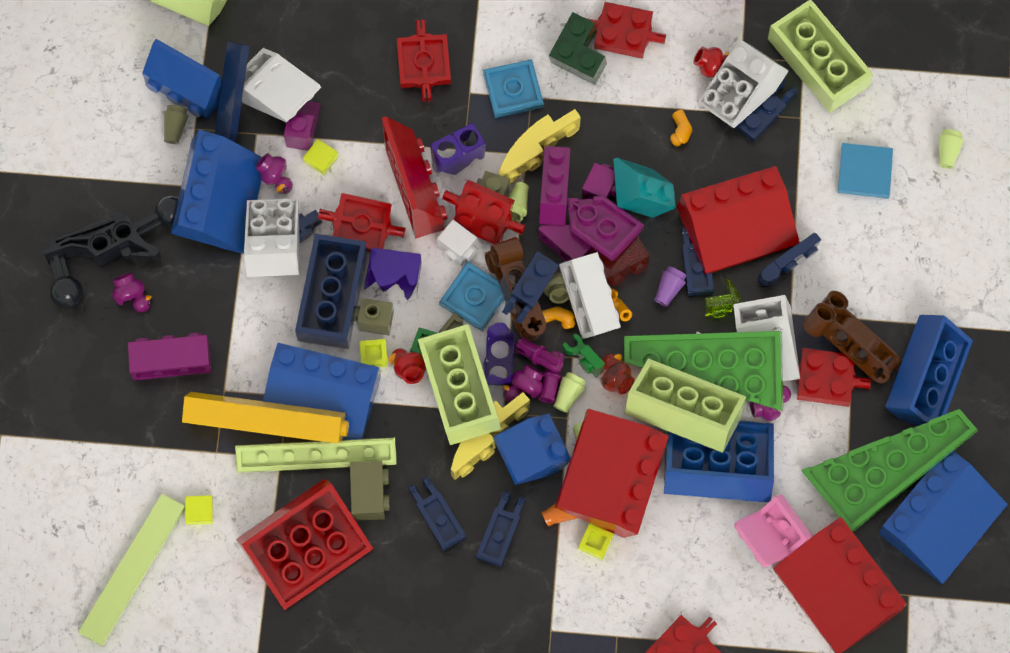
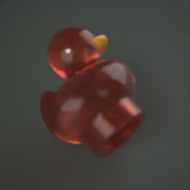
[600,354,635,394]

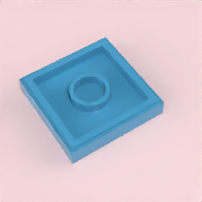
[483,59,544,118]
[837,143,893,199]
[439,262,505,332]

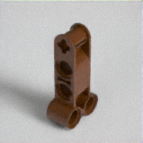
[485,237,546,342]
[803,291,901,383]

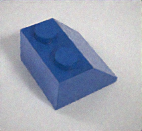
[493,414,571,485]

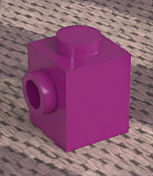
[582,163,616,199]

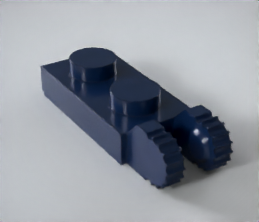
[735,79,798,142]
[681,227,714,296]
[758,233,821,287]
[502,251,559,324]
[408,476,466,551]
[476,490,526,567]

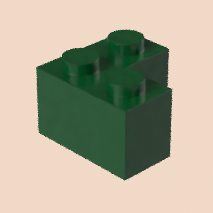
[549,12,607,85]

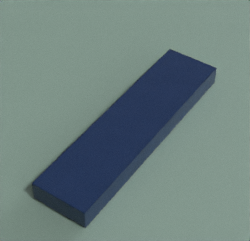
[215,41,249,143]

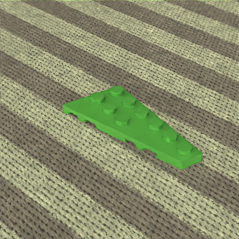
[624,331,783,411]
[801,409,978,532]

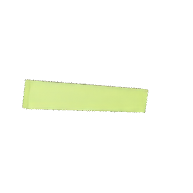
[235,437,397,473]
[78,494,185,647]

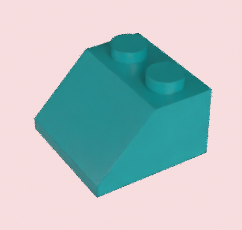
[613,158,675,218]

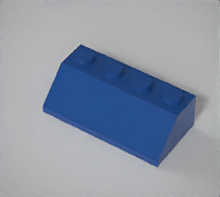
[885,315,973,426]

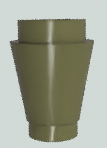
[164,105,189,144]

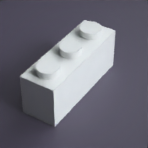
[559,252,621,339]

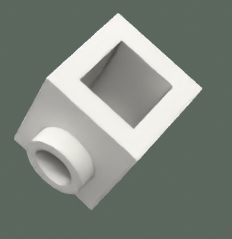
[437,220,478,266]

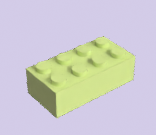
[768,0,873,114]
[418,324,501,445]
[624,358,746,453]

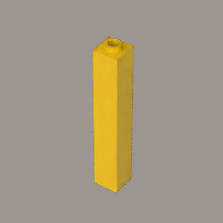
[182,392,349,444]

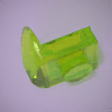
[704,278,742,318]

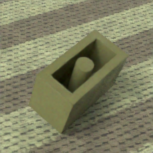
[350,461,390,521]

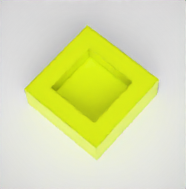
[303,139,339,175]
[360,339,388,368]
[185,495,213,525]
[578,523,614,560]

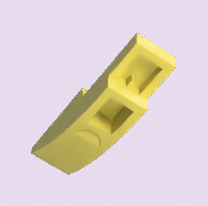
[498,109,581,184]
[451,392,530,480]

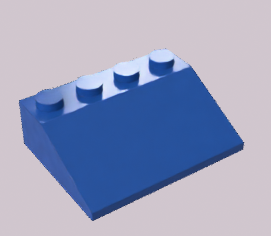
[171,129,262,254]
[263,343,381,440]
[664,421,774,503]
[879,451,1008,585]

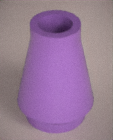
[654,266,686,307]

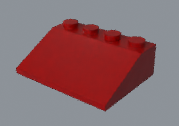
[381,116,448,239]
[676,166,800,275]
[555,409,669,538]
[236,479,373,610]
[773,517,907,653]

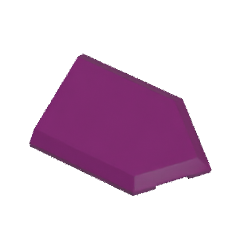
[567,196,644,261]

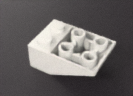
[698,39,789,128]
[242,48,321,122]
[244,198,300,277]
[733,295,800,382]

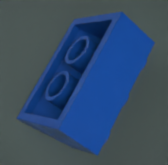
[142,39,222,120]

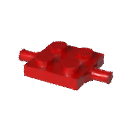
[586,2,666,59]
[397,19,451,102]
[442,180,526,244]
[318,193,406,252]
[796,348,871,407]
[646,615,721,653]

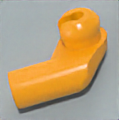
[670,109,692,146]
[611,288,632,321]
[540,306,576,329]

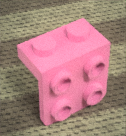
[734,494,813,567]

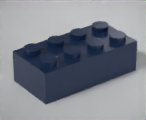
[295,234,368,349]

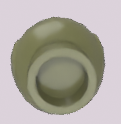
[543,270,569,303]

